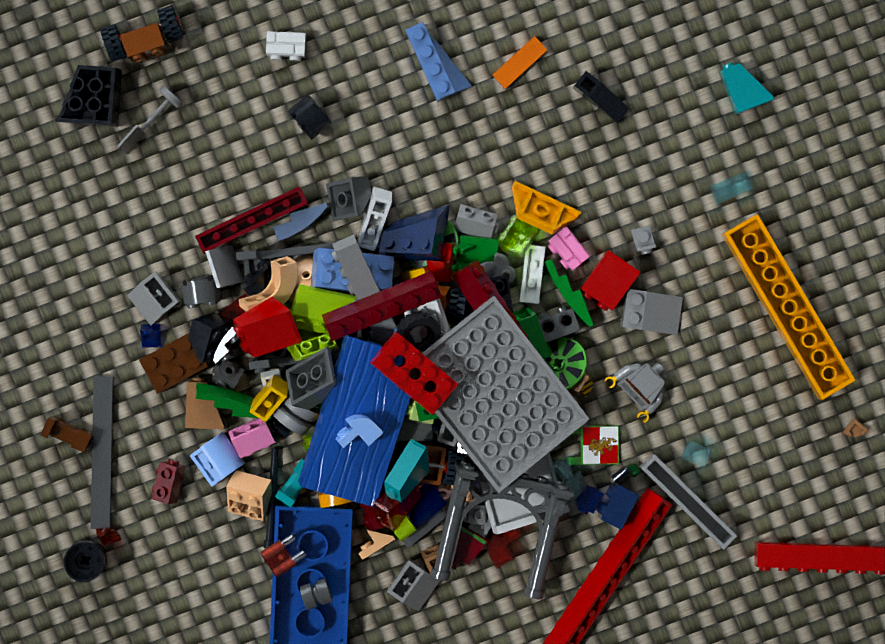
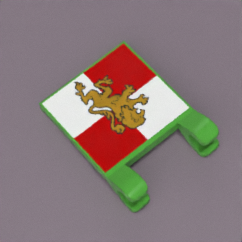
[567,426,619,465]

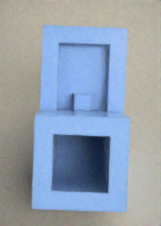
[335,414,383,448]

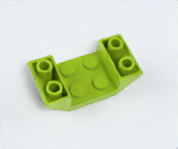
[284,302,338,361]

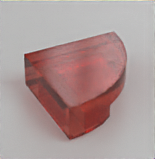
[96,528,121,546]

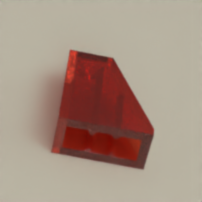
[373,485,422,531]

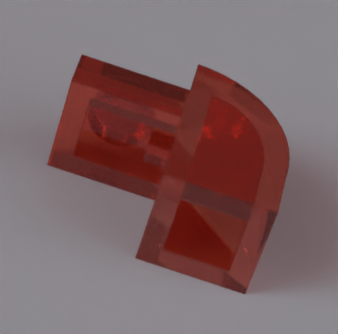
[487,528,521,569]

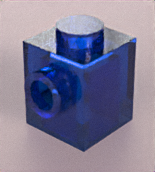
[574,483,604,515]

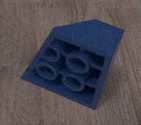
[379,205,450,261]

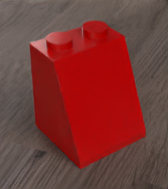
[580,250,640,312]
[233,297,302,358]

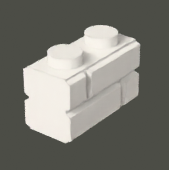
[266,31,307,61]

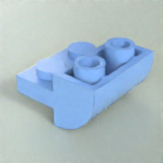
[190,432,245,487]

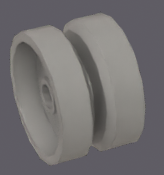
[273,391,320,435]

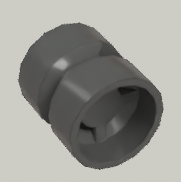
[300,578,333,610]

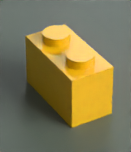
[249,374,289,422]

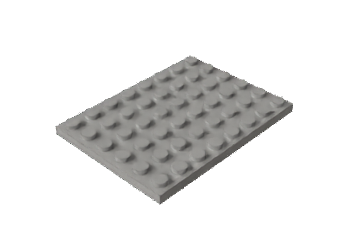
[409,296,589,493]

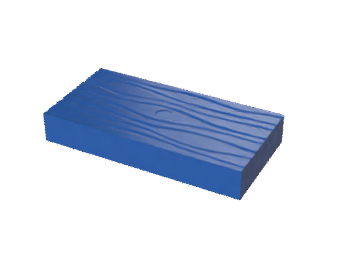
[298,334,410,507]
[269,504,354,644]

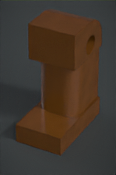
[40,416,94,453]

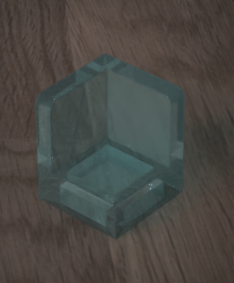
[681,440,712,467]

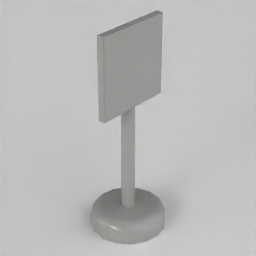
[117,86,183,154]

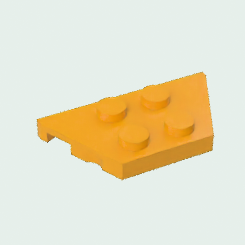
[512,181,581,235]

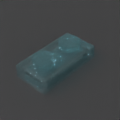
[710,171,753,204]

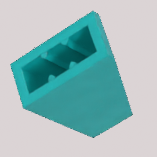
[719,62,774,115]
[384,439,430,502]

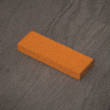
[492,36,547,89]

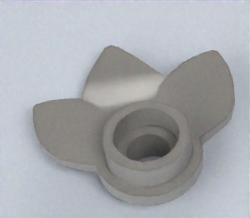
[481,253,516,284]

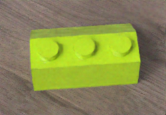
[290,284,356,338]

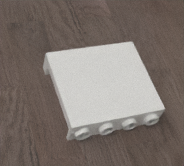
[479,453,570,534]

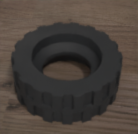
[396,311,442,353]

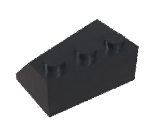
[55,65,122,127]

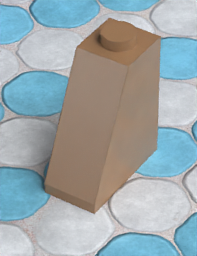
[185,378,226,430]

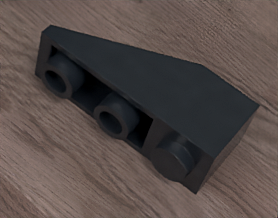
[573,71,630,124]

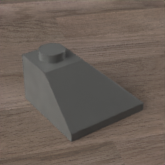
[326,176,371,222]

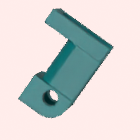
[275,458,305,508]

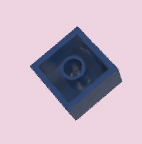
[597,482,639,530]

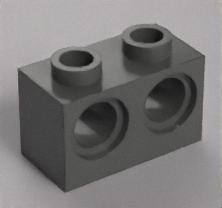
[538,306,580,342]

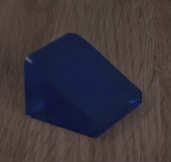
[140,324,161,348]

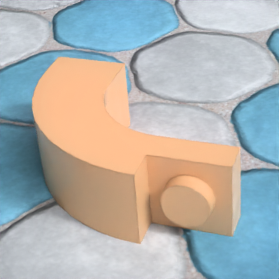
[239,256,298,311]

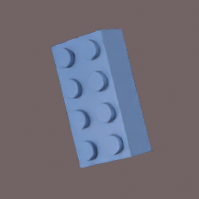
[311,248,394,294]

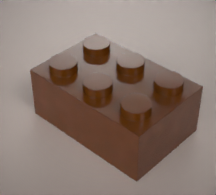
[139,333,210,394]

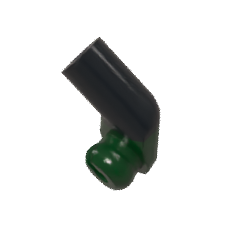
[269,414,290,438]
[612,463,641,483]

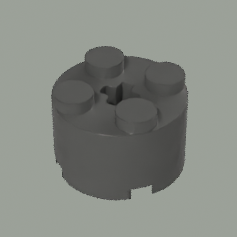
[180,275,223,309]

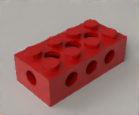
[369,332,458,415]

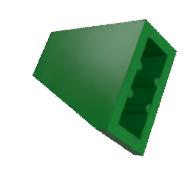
[512,307,551,361]

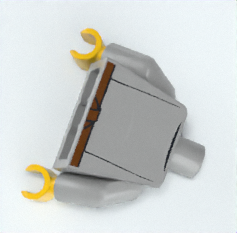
[604,363,665,423]

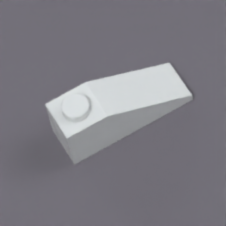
[357,187,392,251]

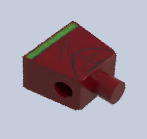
[452,524,488,570]

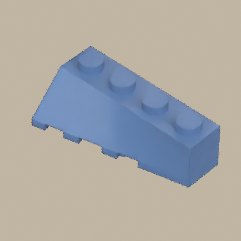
[405,22,472,102]

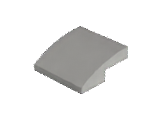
[205,245,244,288]

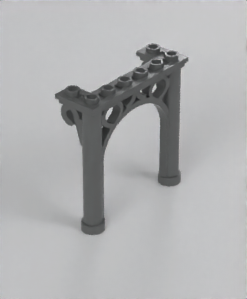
[430,460,574,599]

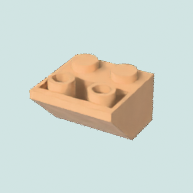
[226,470,272,522]

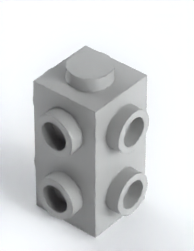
[454,204,499,238]

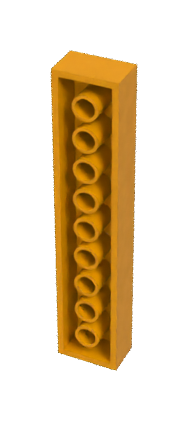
[721,214,855,400]

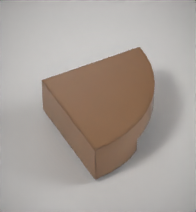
[841,418,869,437]

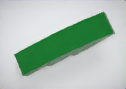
[544,259,594,327]
[195,383,271,420]

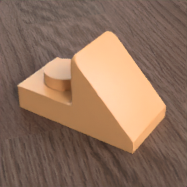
[358,528,395,560]

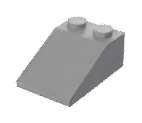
[620,289,683,335]

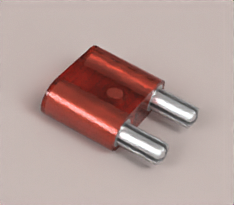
[260,534,306,578]

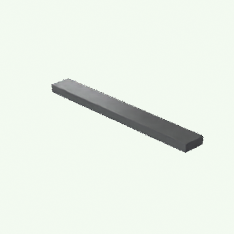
[91,376,114,529]

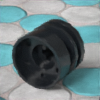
[64,539,107,582]

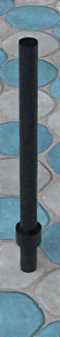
[263,448,279,564]

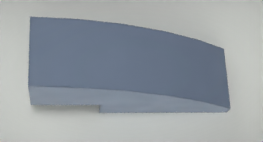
[273,203,329,242]

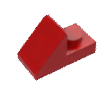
[426,243,455,283]

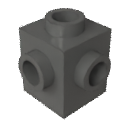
[212,360,244,390]

